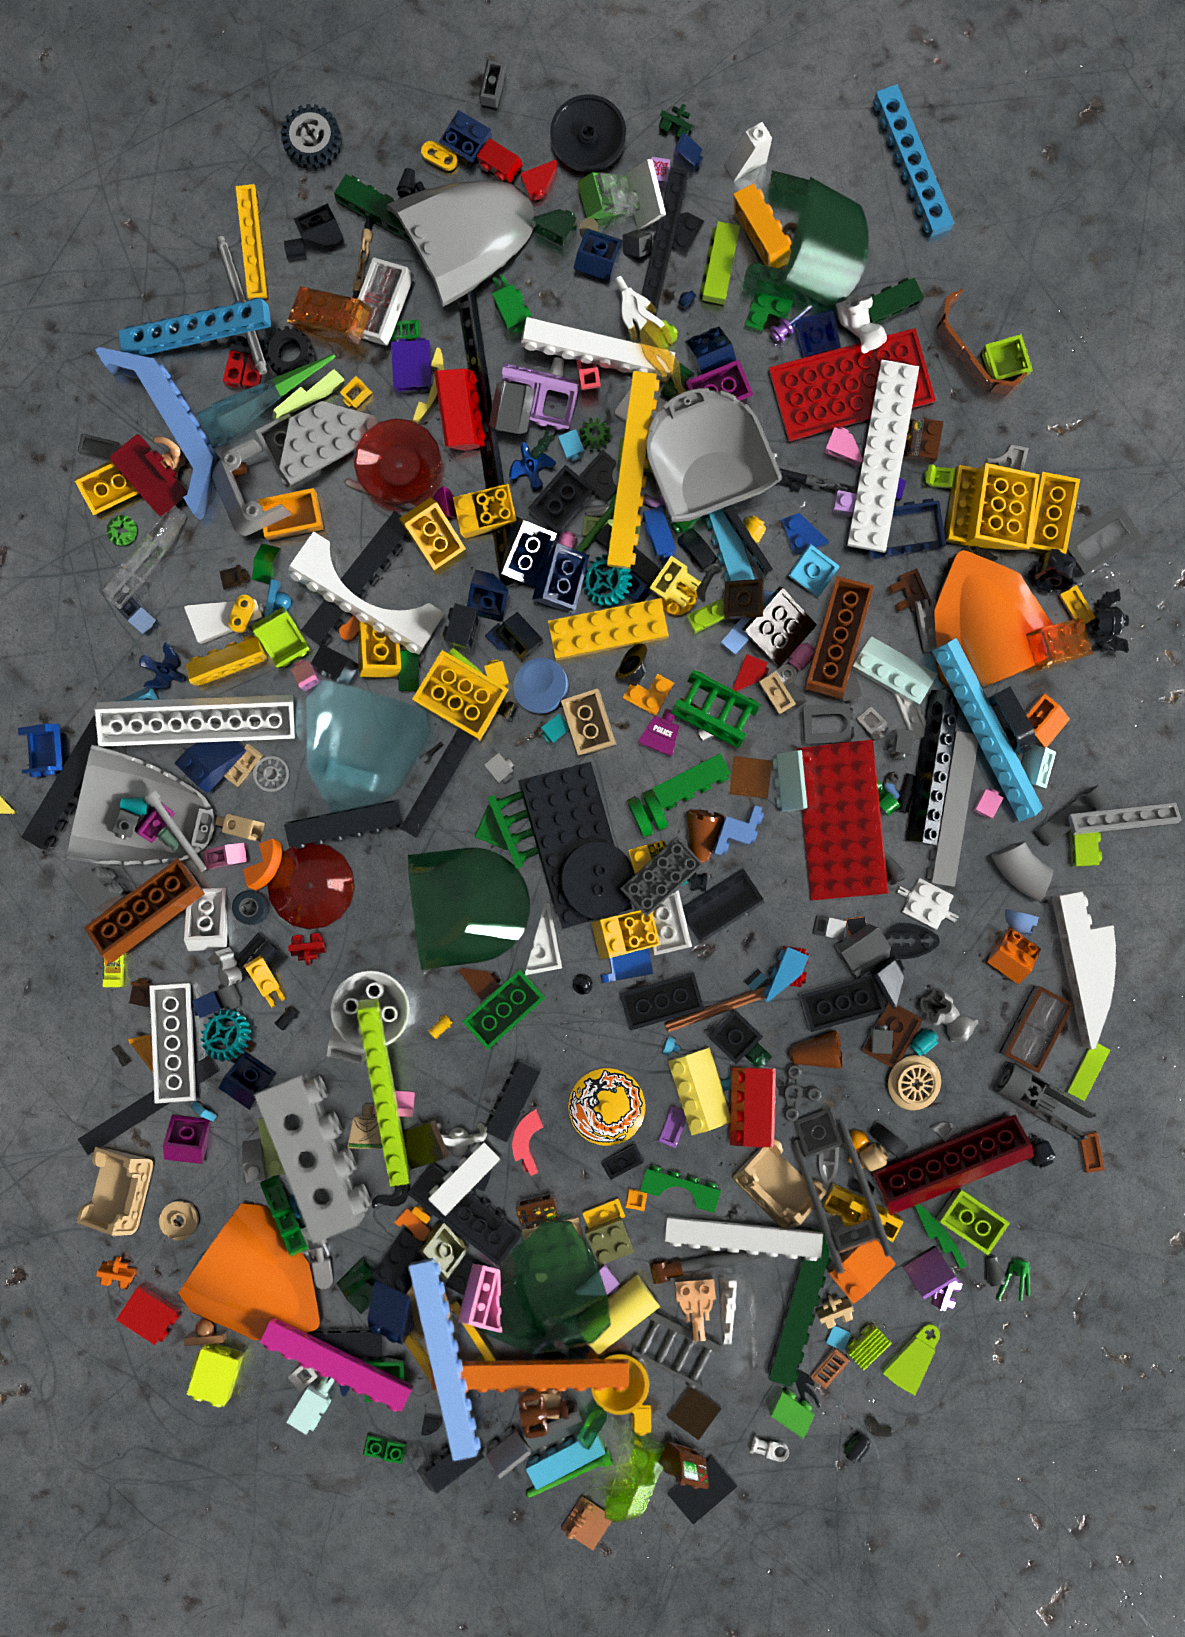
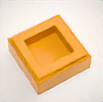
[625,1188,647,1211]
[412,1204,432,1224]

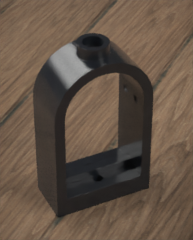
[987,686,1036,754]

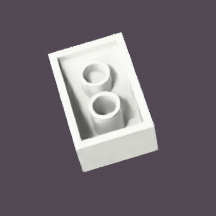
[184,888,228,951]

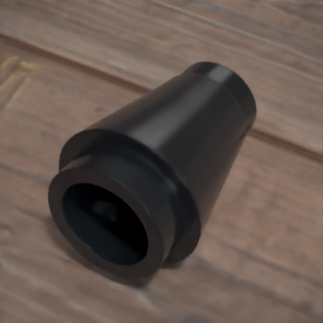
[396,168,415,198]

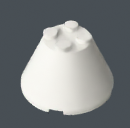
[331,971,410,1049]

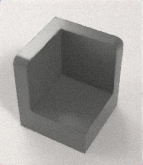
[622,230,653,257]

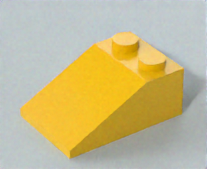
[358,621,401,678]

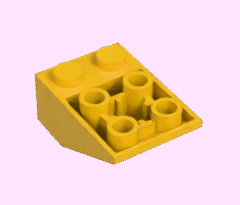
[453,484,517,538]
[591,910,660,960]

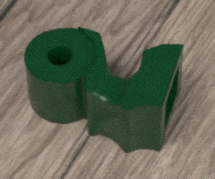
[660,363,694,400]

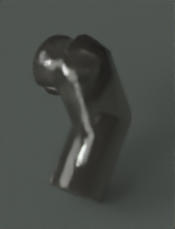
[865,1417,892,1437]

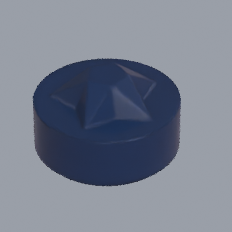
[678,290,696,308]

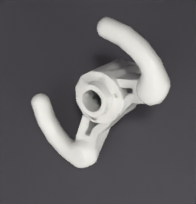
[436,1122,487,1157]

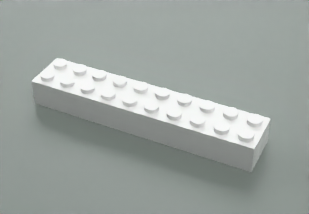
[95,695,295,746]

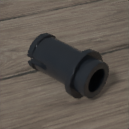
[274,1006,298,1031]
[849,1178,875,1194]

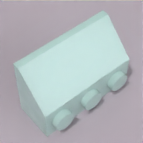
[772,750,807,812]

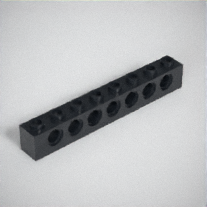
[907,690,959,845]

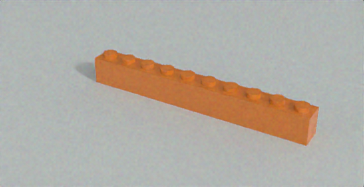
[431,1359,629,1392]

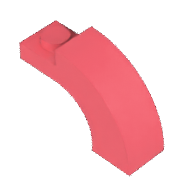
[576,360,601,390]
[512,1108,543,1176]

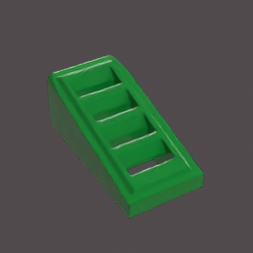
[390,320,420,342]

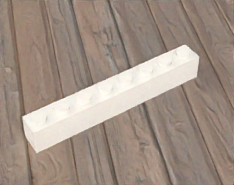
[520,317,675,381]
[665,1216,823,1261]

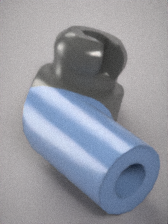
[884,771,901,799]

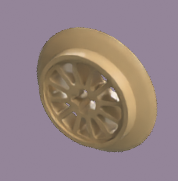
[888,1055,941,1110]

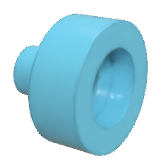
[662,1036,681,1056]

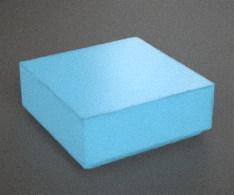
[826,1325,851,1351]

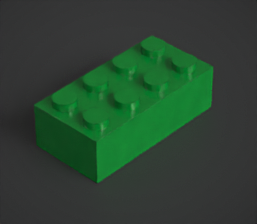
[462,969,546,1050]

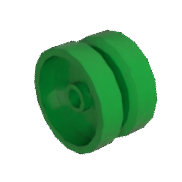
[627,789,669,838]

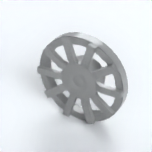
[253,756,290,792]

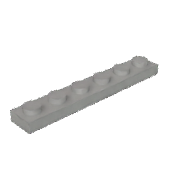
[1068,803,1182,835]

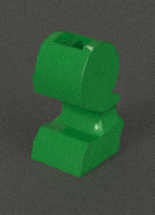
[877,779,900,816]

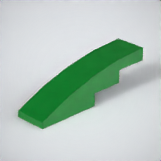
[260,1175,309,1257]
[914,1204,967,1269]

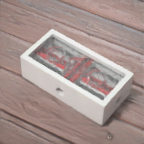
[347,257,414,346]

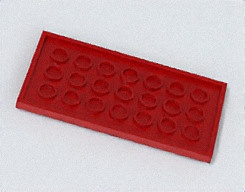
[768,328,936,442]
[796,739,889,901]

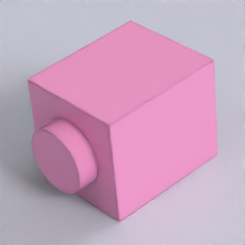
[973,788,1003,819]

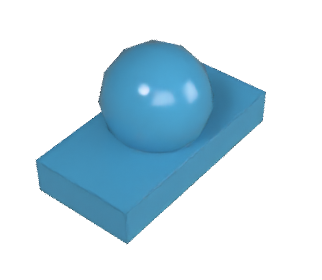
[264,579,291,617]

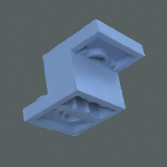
[712,805,764,856]

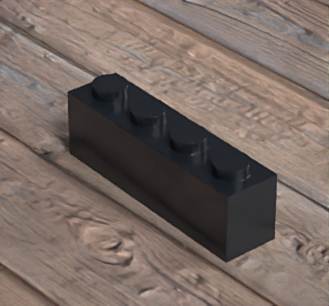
[306,1329,384,1360]

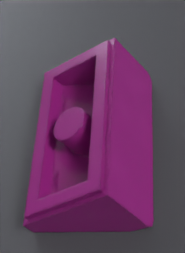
[135,802,175,843]

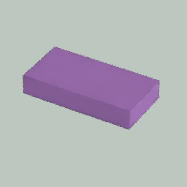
[657,1105,687,1148]

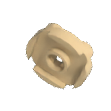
[159,1200,199,1240]

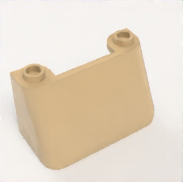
[733,1139,828,1229]
[76,1147,153,1236]

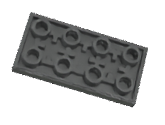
[620,836,704,917]

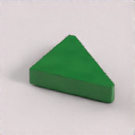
[474,804,508,850]

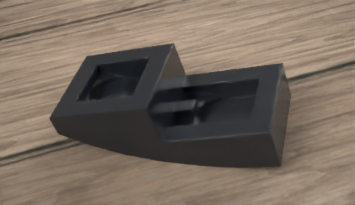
[678,528,717,570]

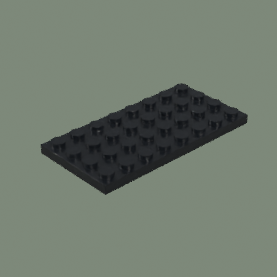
[518,762,632,929]

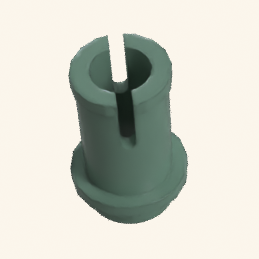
[157,827,181,851]

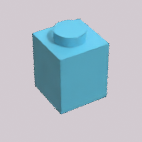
[558,429,584,462]

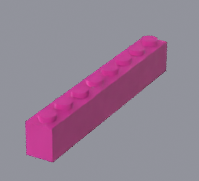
[260,1318,414,1412]

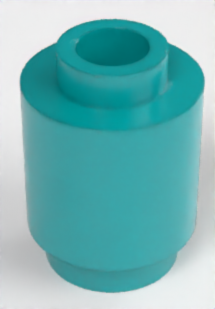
[910,1028,939,1056]

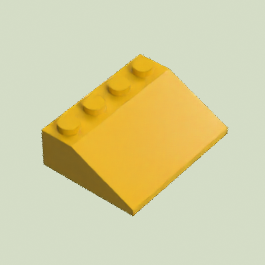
[412,650,508,741]

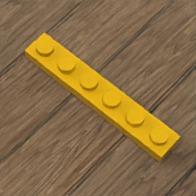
[236,184,268,300]

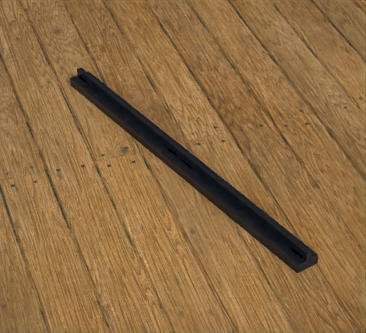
[458,288,519,587]

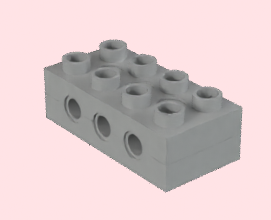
[254,1071,372,1243]

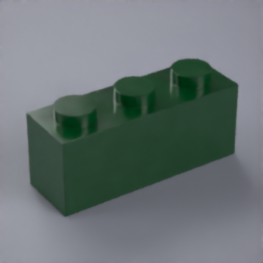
[868,277,924,324]

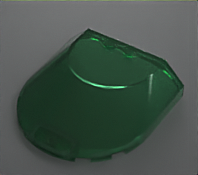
[408,848,530,970]

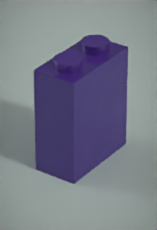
[391,338,433,392]

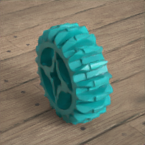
[582,554,633,606]
[200,1009,252,1062]

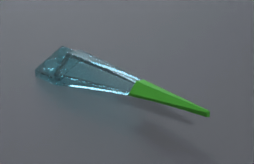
[197,354,335,448]

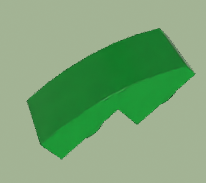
[398,650,418,691]
[363,1434,407,1464]

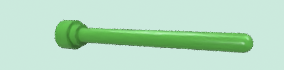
[575,494,617,553]
[525,1450,613,1498]

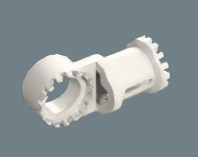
[750,1436,789,1462]

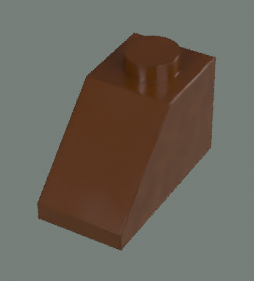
[458,968,501,1001]

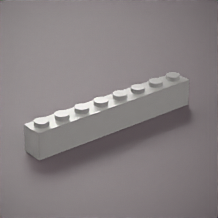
[927,731,978,887]

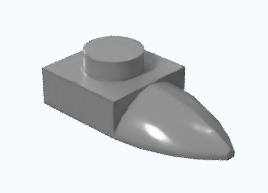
[818,1147,839,1185]

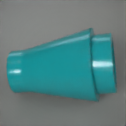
[120,797,150,816]

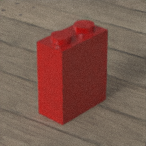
[116,1284,180,1345]

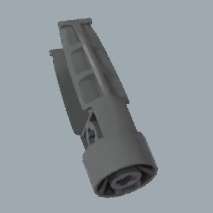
[995,1063,1099,1141]

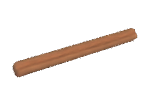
[665,985,770,1032]

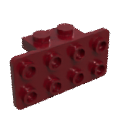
[110,434,188,516]

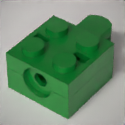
[492,273,531,338]

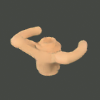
[153,436,187,478]

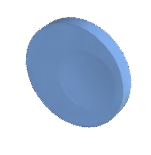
[513,658,568,714]

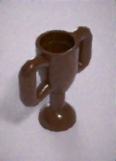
[519,1392,569,1438]

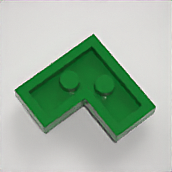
[744,289,793,333]

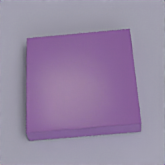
[904,1247,957,1299]

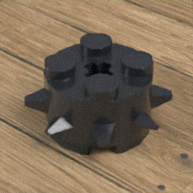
[1028,549,1082,593]

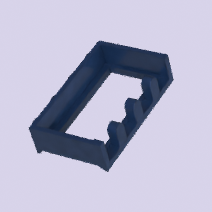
[867,498,946,560]

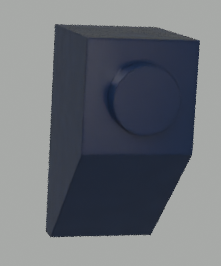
[673,132,704,172]

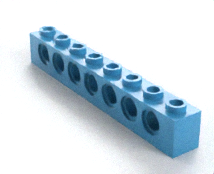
[873,84,954,237]
[119,298,271,356]

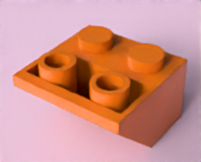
[1025,693,1070,748]
[987,927,1041,985]

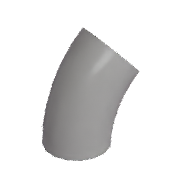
[991,841,1054,902]

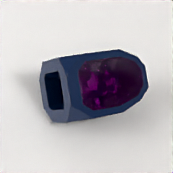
[627,572,651,602]

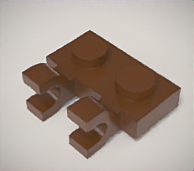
[887,568,930,612]

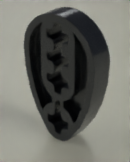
[884,923,940,959]

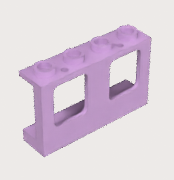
[501,363,580,430]

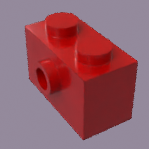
[476,138,523,183]

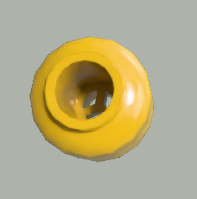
[742,515,766,543]

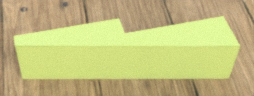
[272,369,345,420]

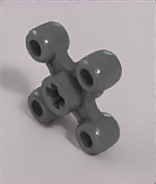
[775,1064,822,1122]

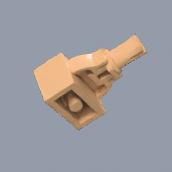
[675,1279,716,1341]

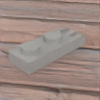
[915,597,937,652]

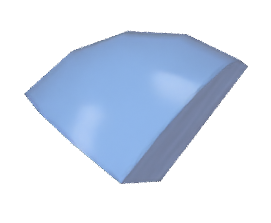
[1005,909,1039,935]

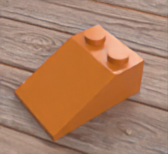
[827,1240,896,1304]

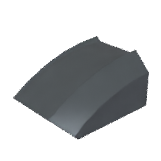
[489,381,535,434]
[835,924,891,978]

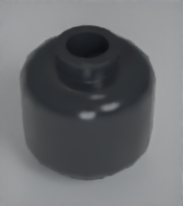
[1030,1138,1056,1169]

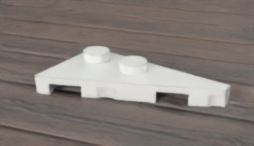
[525,902,562,975]
[718,1275,737,1344]

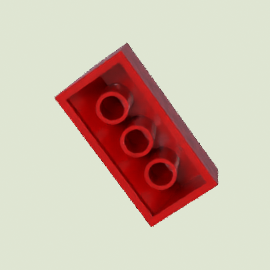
[434,368,485,451]
[730,1067,776,1147]

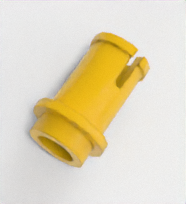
[428,1015,453,1039]

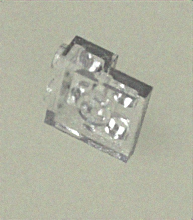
[595,173,640,216]

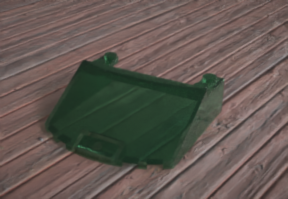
[742,170,869,312]

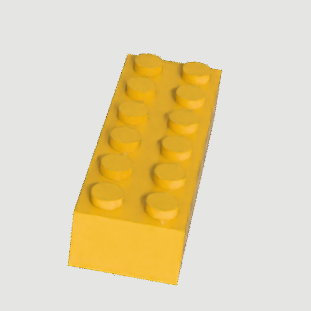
[548,598,669,661]

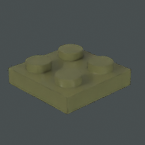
[585,1216,634,1266]

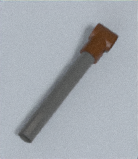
[650,1250,769,1284]

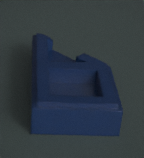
[485,623,513,651]

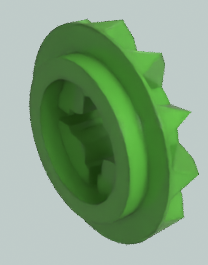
[106,515,137,546]

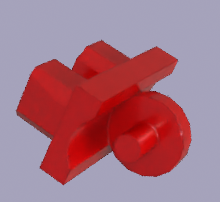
[288,933,326,966]

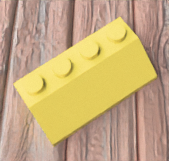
[668,1047,731,1135]

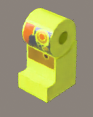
[102,955,124,987]

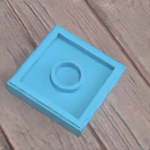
[787,544,840,597]

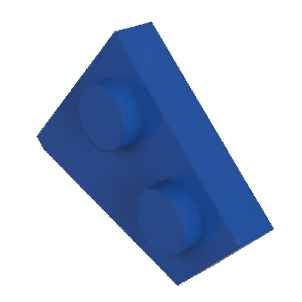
[781,513,829,556]

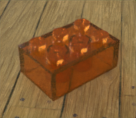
[1026,617,1093,671]

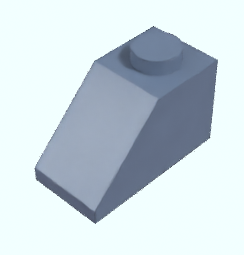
[115,592,156,634]

